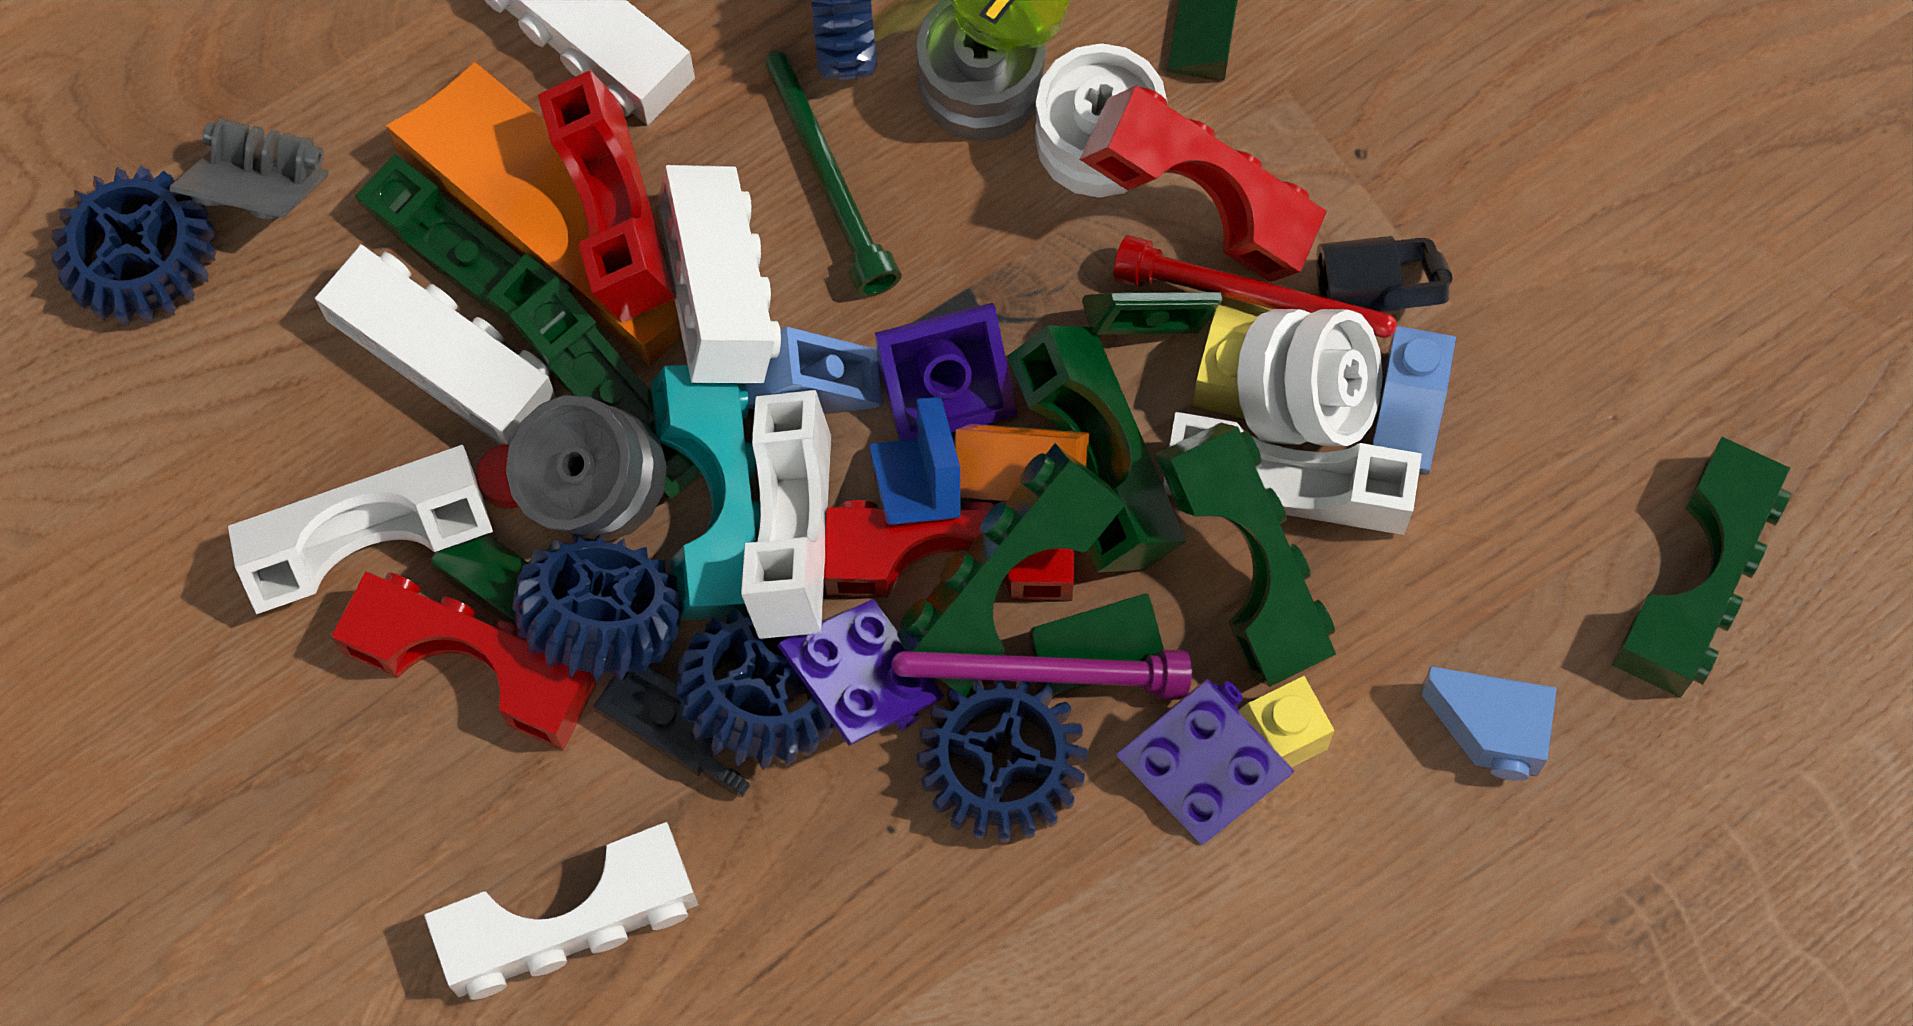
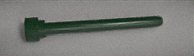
[765,50,902,297]

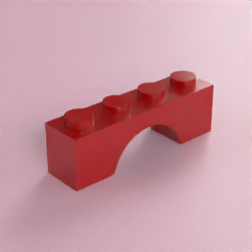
[537,70,677,322]
[1079,85,1327,282]
[824,500,1074,601]
[331,571,596,751]

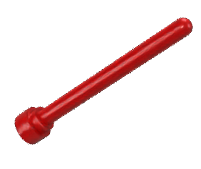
[1113,235,1397,338]

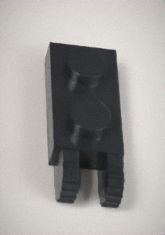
[593,667,759,798]

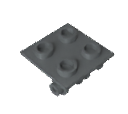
[170,118,328,219]

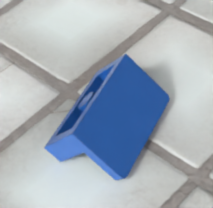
[870,397,960,524]

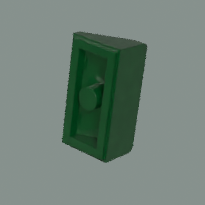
[1167,0,1238,81]
[1082,292,1223,335]
[429,534,560,626]
[1030,593,1164,697]

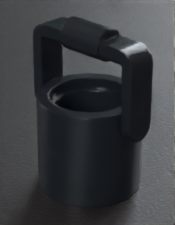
[1316,236,1453,314]

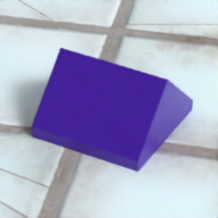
[875,303,1018,441]

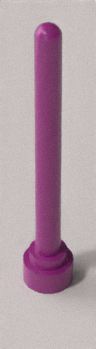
[892,649,1192,700]

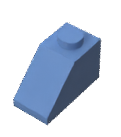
[1372,326,1456,474]
[744,327,883,414]
[1421,666,1557,781]

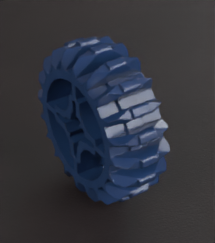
[811,0,877,81]
[51,166,216,326]
[512,534,682,681]
[675,607,835,770]
[917,680,1087,843]

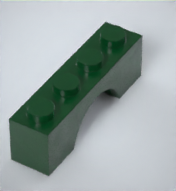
[1007,325,1187,572]
[1155,422,1336,687]
[1612,437,1791,698]
[897,443,1126,697]

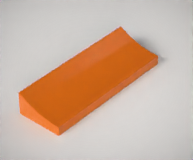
[386,61,682,367]

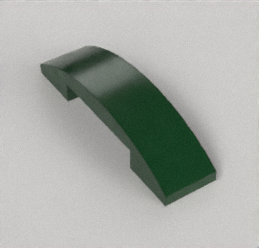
[355,154,573,326]
[509,276,702,500]

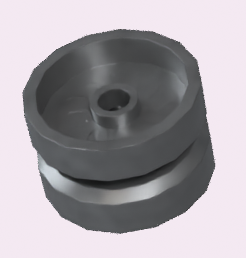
[916,0,1046,141]
[506,395,667,541]

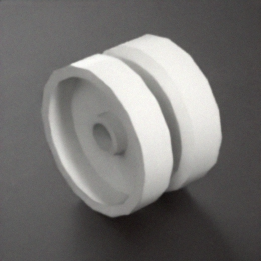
[1035,43,1168,198]
[1237,309,1383,446]

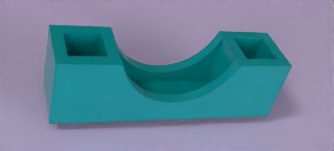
[651,365,761,620]

